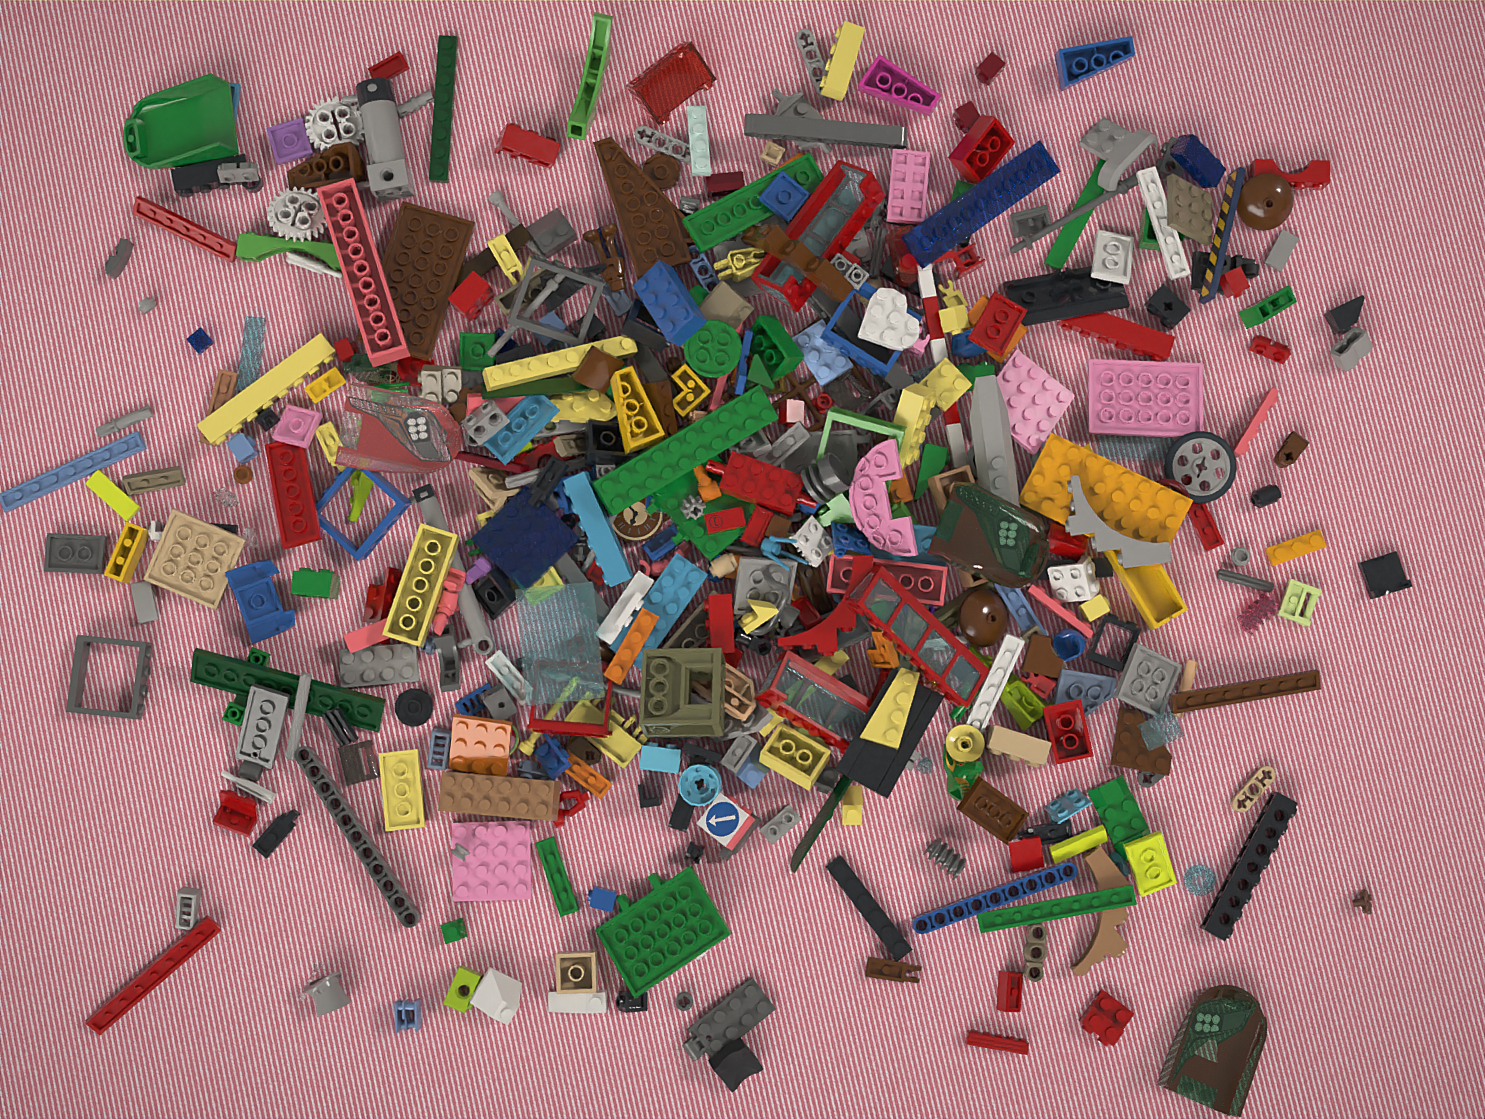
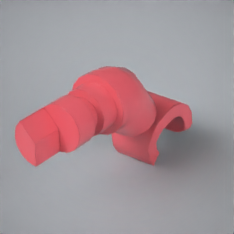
[633,541,693,577]
[432,567,466,636]

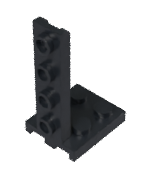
[668,742,723,833]

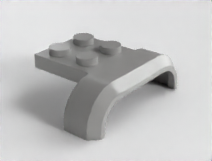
[1079,117,1158,191]

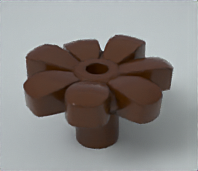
[1353,889,1372,915]

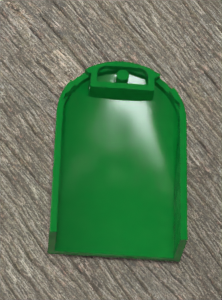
[123,73,239,170]

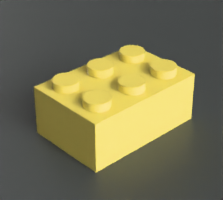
[759,722,831,791]

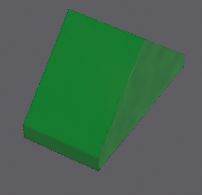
[745,354,775,395]

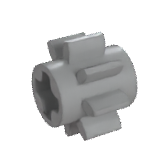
[680,495,706,520]

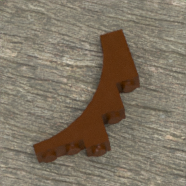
[741,223,854,302]

